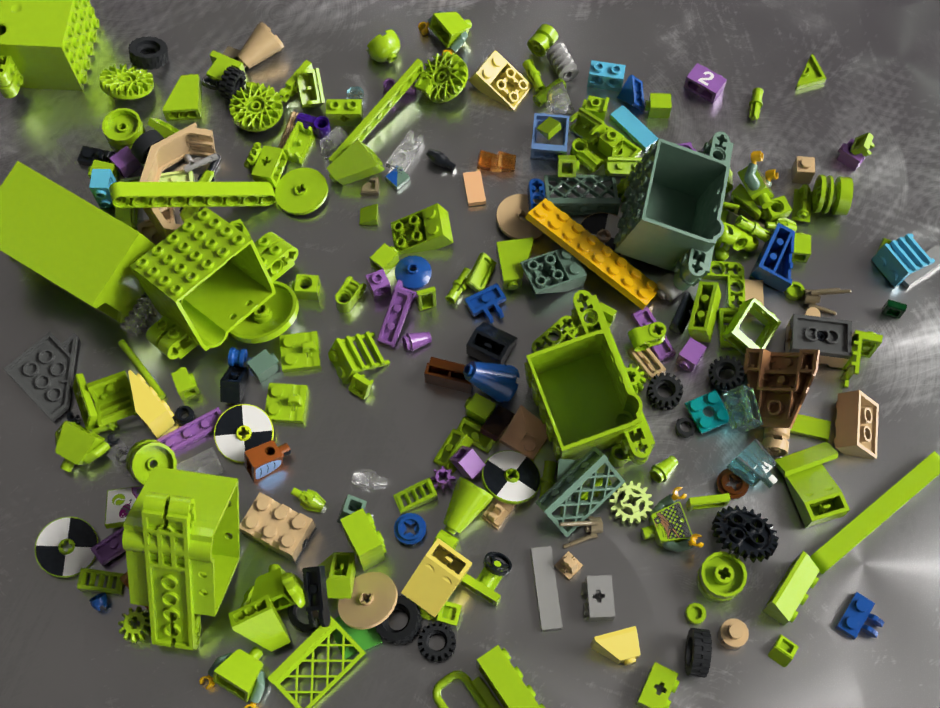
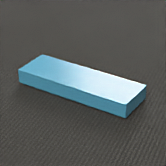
[609,105,659,151]

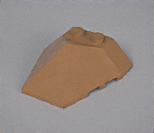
[744,348,820,429]

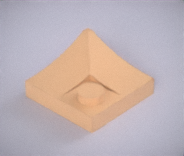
[499,405,548,461]

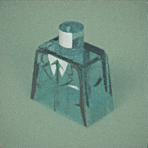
[727,438,778,488]

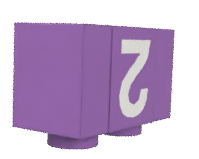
[684,63,727,104]

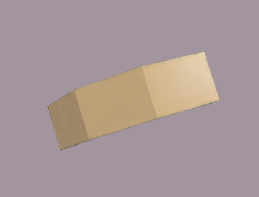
[139,122,216,239]

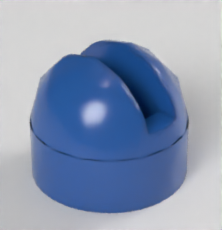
[89,593,108,611]

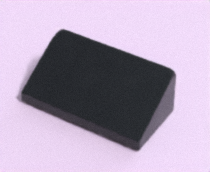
[669,292,694,335]

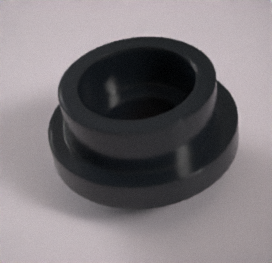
[174,406,195,425]

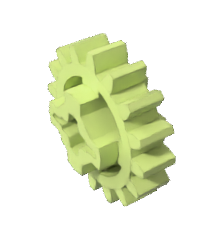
[608,481,653,526]

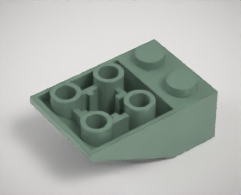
[520,248,587,294]

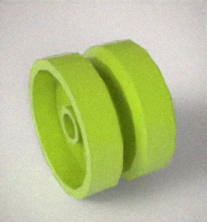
[102,108,146,153]
[126,439,177,485]
[696,551,747,603]

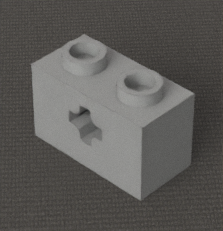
[582,575,615,622]

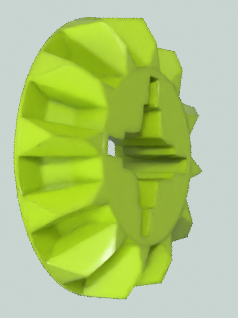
[244,142,262,169]

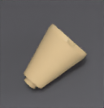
[237,22,284,69]

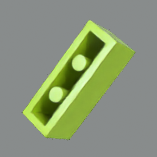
[688,281,722,343]

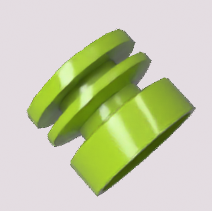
[812,174,853,216]

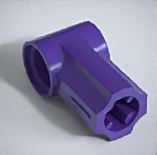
[295,112,331,139]

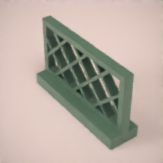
[544,175,621,215]
[535,446,625,537]

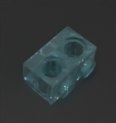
[723,385,763,433]

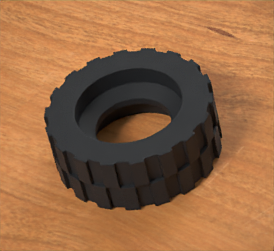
[128,36,168,70]
[375,595,422,645]
[684,628,712,678]

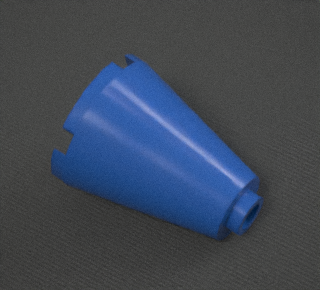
[463,361,520,403]

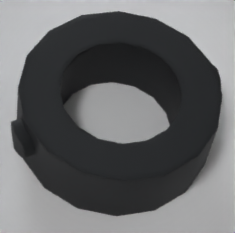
[675,417,696,438]

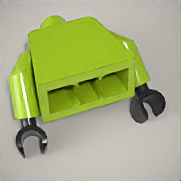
[55,412,120,472]

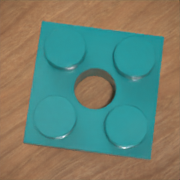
[684,390,733,434]

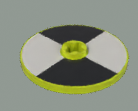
[214,404,274,463]

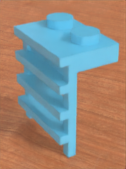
[871,233,935,288]

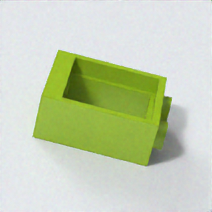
[722,298,781,356]

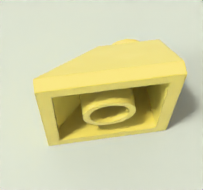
[590,626,641,666]

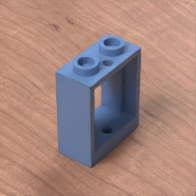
[530,113,569,161]

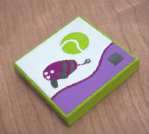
[104,485,144,529]

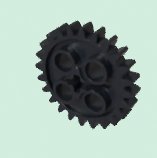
[711,505,779,563]

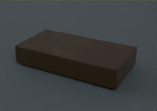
[480,405,515,442]

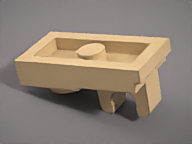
[481,499,517,530]

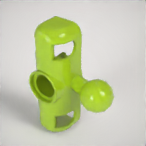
[715,222,759,261]

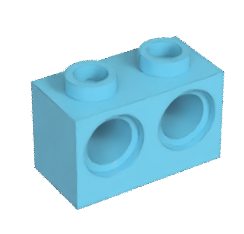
[587,60,626,92]
[89,169,117,208]

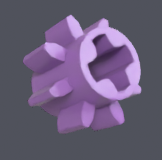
[430,466,456,493]

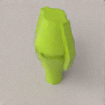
[765,218,797,233]
[290,487,326,513]

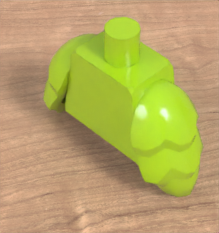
[240,564,305,611]

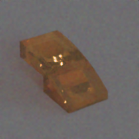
[477,150,516,173]

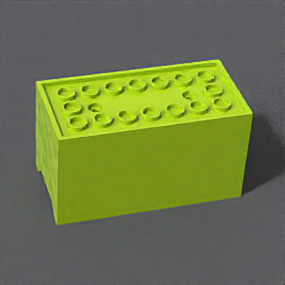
[0,161,156,325]

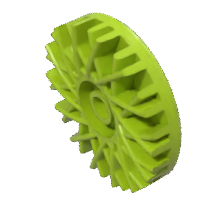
[422,51,468,103]
[99,63,154,100]
[229,83,283,132]

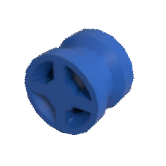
[228,347,248,368]

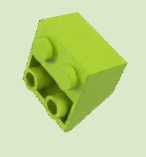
[318,552,356,599]

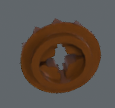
[716,468,749,499]

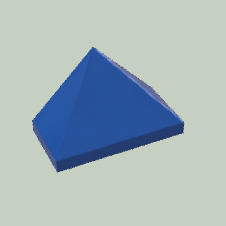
[617,75,645,112]

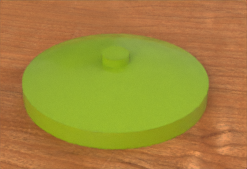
[229,281,299,344]

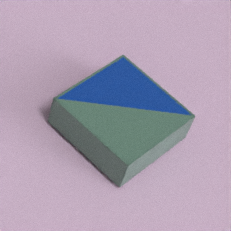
[385,166,410,190]

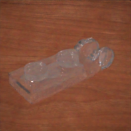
[386,130,424,174]

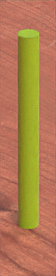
[118,339,166,400]

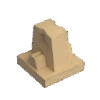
[554,551,583,580]

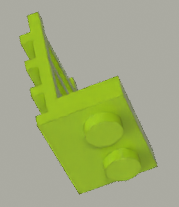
[840,330,883,388]
[328,331,390,384]
[87,370,138,428]

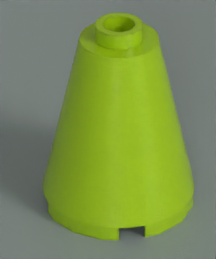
[443,476,494,535]

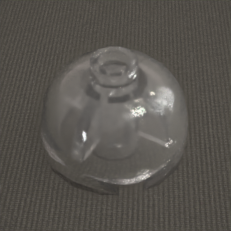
[545,82,576,117]

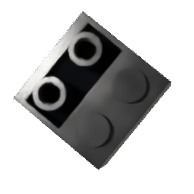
[466,322,518,364]

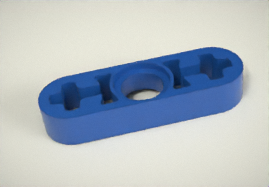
[527,178,546,211]

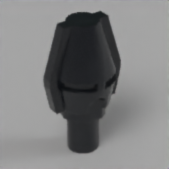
[426,149,456,171]

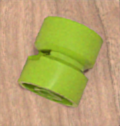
[527,24,559,57]

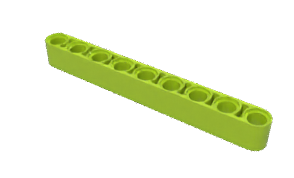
[109,182,276,208]
[810,451,940,574]

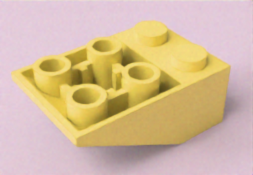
[468,50,533,110]
[128,370,176,439]
[401,538,472,618]

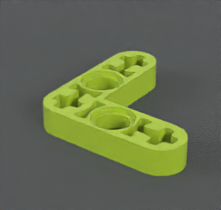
[701,261,745,310]
[531,315,579,353]

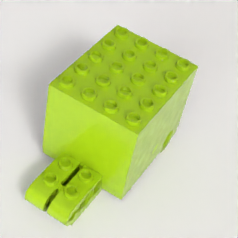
[0,0,99,99]
[130,207,298,359]
[524,290,655,465]
[122,467,240,650]

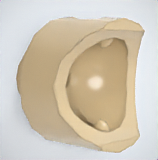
[718,619,749,649]

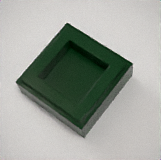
[881,299,907,319]

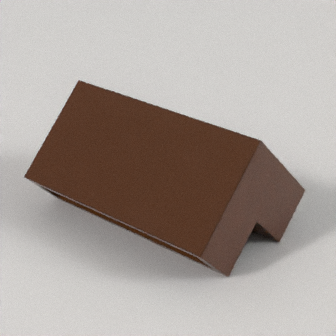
[424,357,474,394]

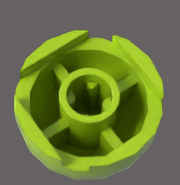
[366,29,401,63]

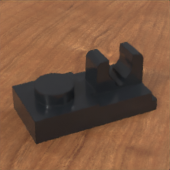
[77,146,116,166]

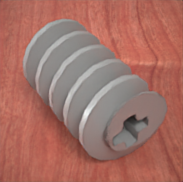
[546,42,579,82]

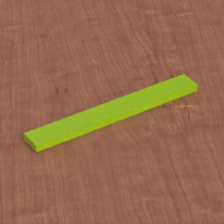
[328,58,424,164]

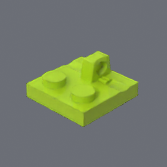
[279,331,321,373]
[265,383,308,424]

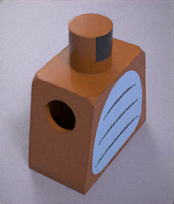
[244,440,291,483]

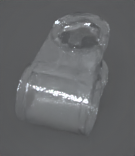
[320,126,350,160]

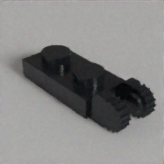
[302,566,331,628]

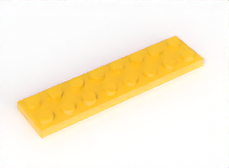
[525,198,659,310]

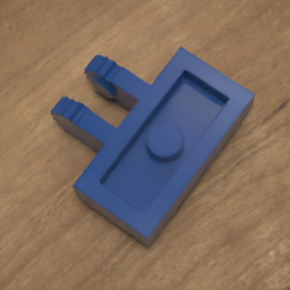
[464,283,506,324]
[835,592,885,640]

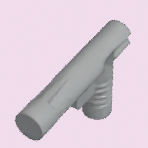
[183,153,219,173]

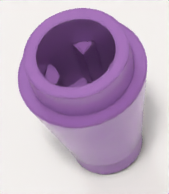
[402,332,432,352]

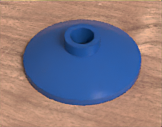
[395,256,432,289]

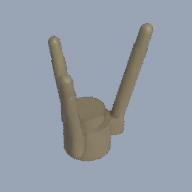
[803,288,851,315]
[559,516,603,549]

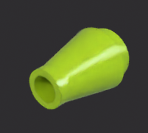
[649,455,678,483]

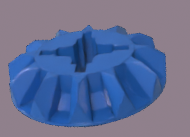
[394,513,426,545]

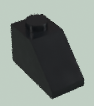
[220,366,249,405]

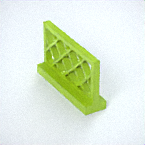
[267,616,366,708]

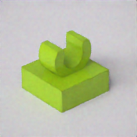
[850,132,875,157]
[348,373,374,400]

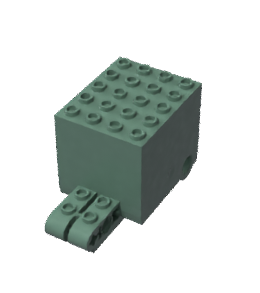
[614,131,734,291]

